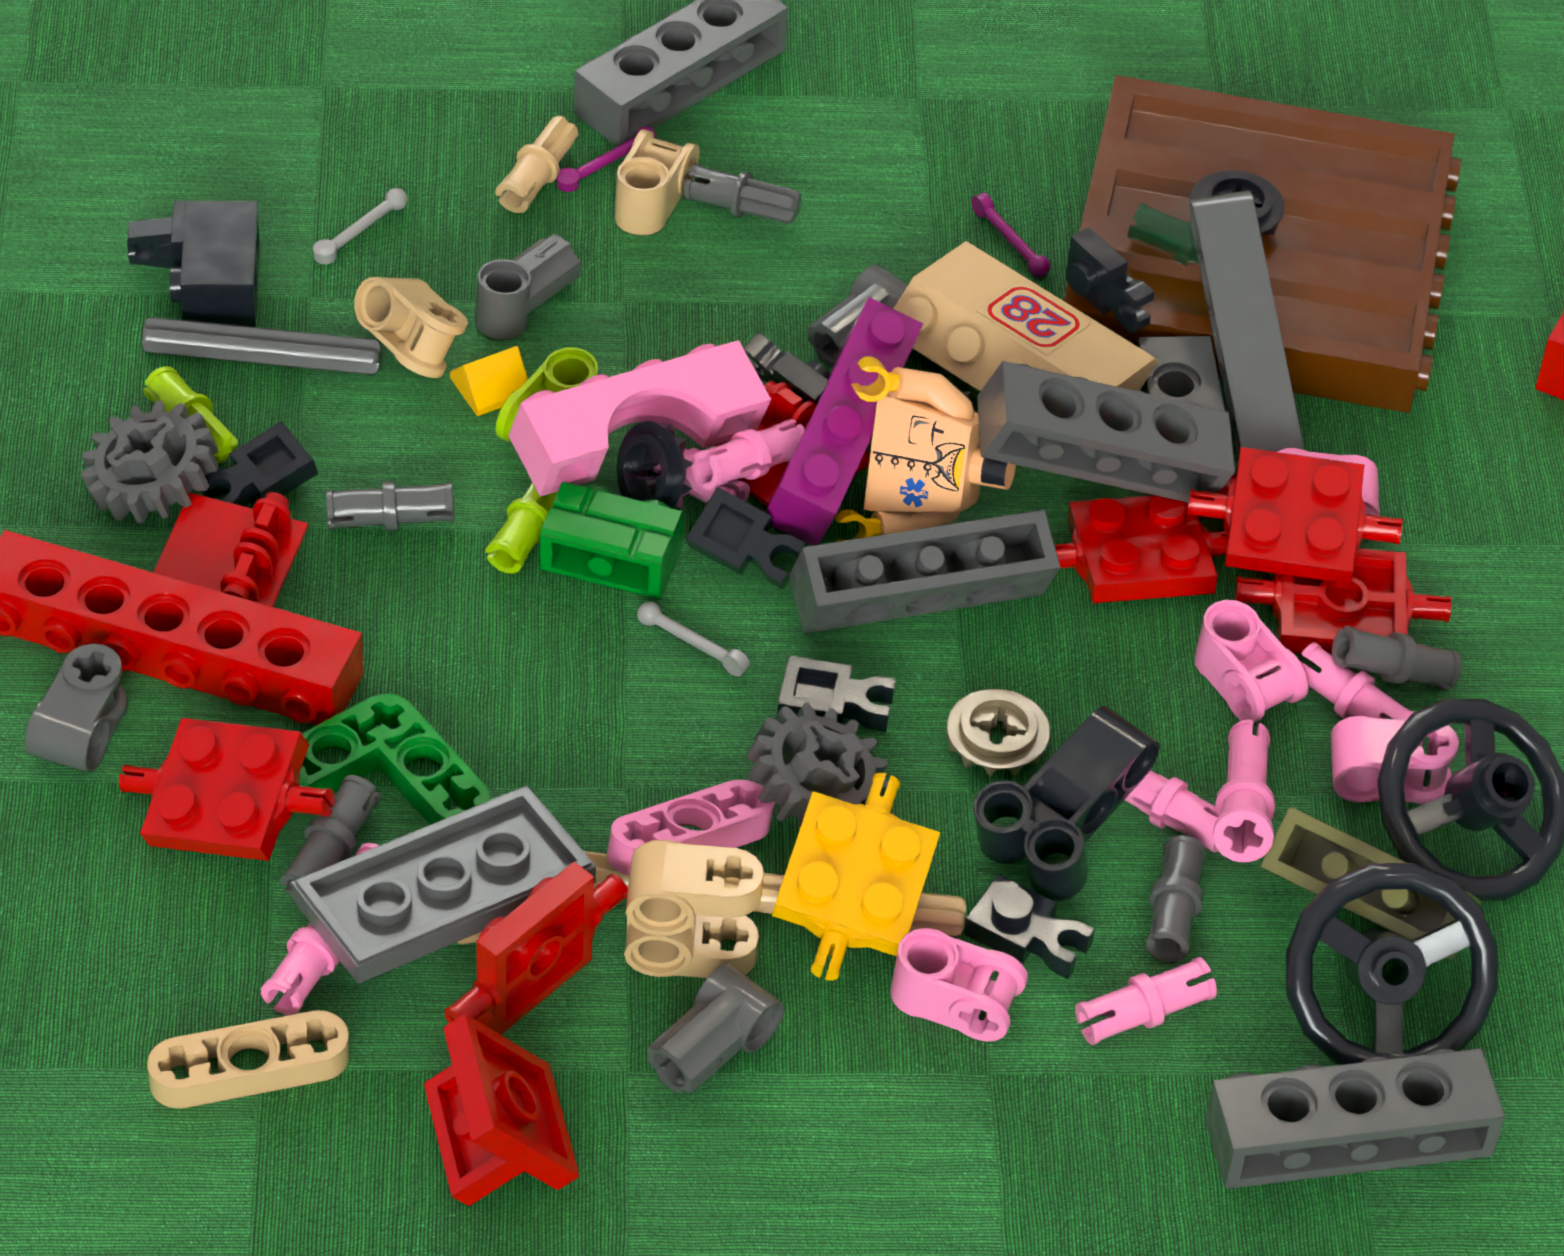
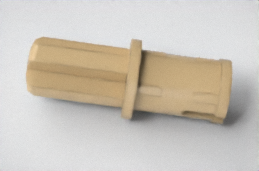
[495,116,578,213]

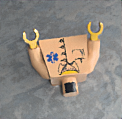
[835,356,1016,542]

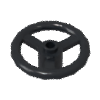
[1377,698,1564,901]
[1286,863,1498,1065]

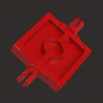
[1187,447,1403,584]
[1054,495,1228,603]
[1234,548,1452,655]
[119,718,335,861]
[444,862,628,1035]

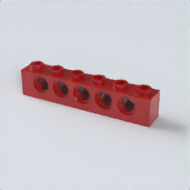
[0,530,363,725]

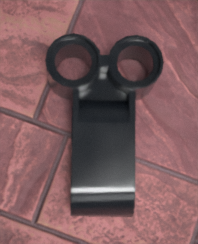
[973,706,1160,901]

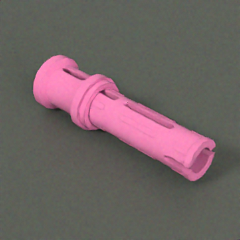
[1213,719,1275,863]

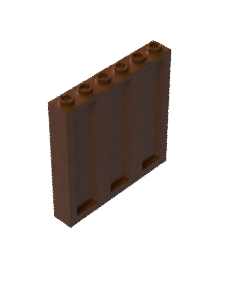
[1063,75,1462,413]

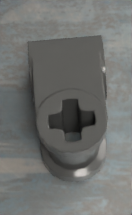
[25,644,128,773]

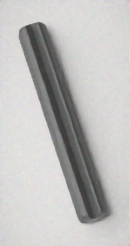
[142,317,382,375]

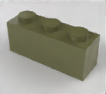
[1260,807,1482,961]

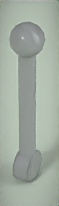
[313,188,408,264]
[637,601,750,677]

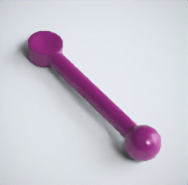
[556,126,657,192]
[971,192,1051,278]

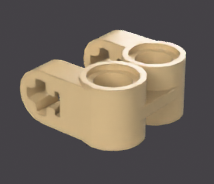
[624,840,764,978]

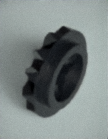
[1190,170,1284,236]
[617,421,694,510]

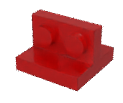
[424,1013,580,1206]

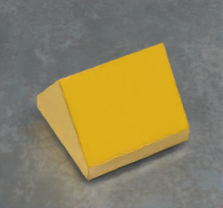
[450,346,528,417]

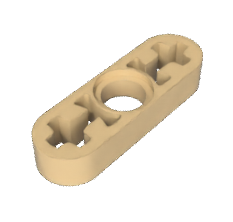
[147,1010,350,1109]

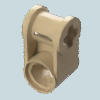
[615,129,700,236]
[354,277,468,378]

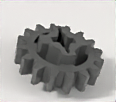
[81,401,219,523]
[746,703,888,828]

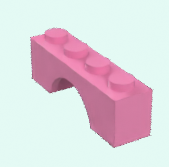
[509,340,771,497]

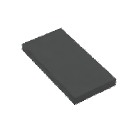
[291,786,596,984]

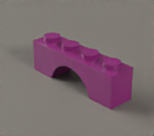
[765,297,923,546]

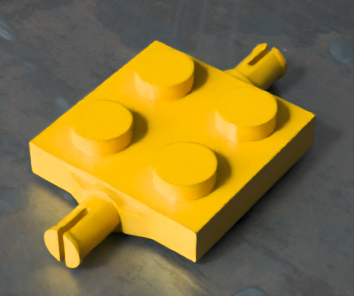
[772,773,940,981]

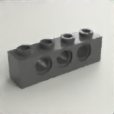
[574,0,788,146]
[977,361,1235,503]
[789,509,1060,634]
[1205,1048,1505,1189]

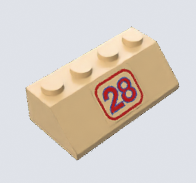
[893,241,1159,392]

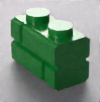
[540,482,683,600]

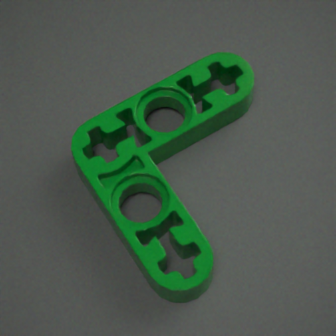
[292,694,491,825]

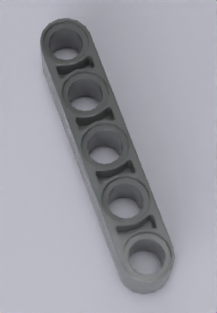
[1189,190,1304,460]

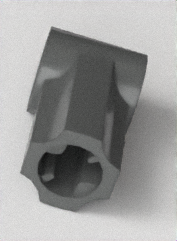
[475,233,581,340]
[808,264,909,369]
[647,964,785,1094]

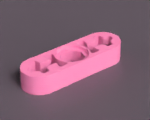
[607,780,775,876]

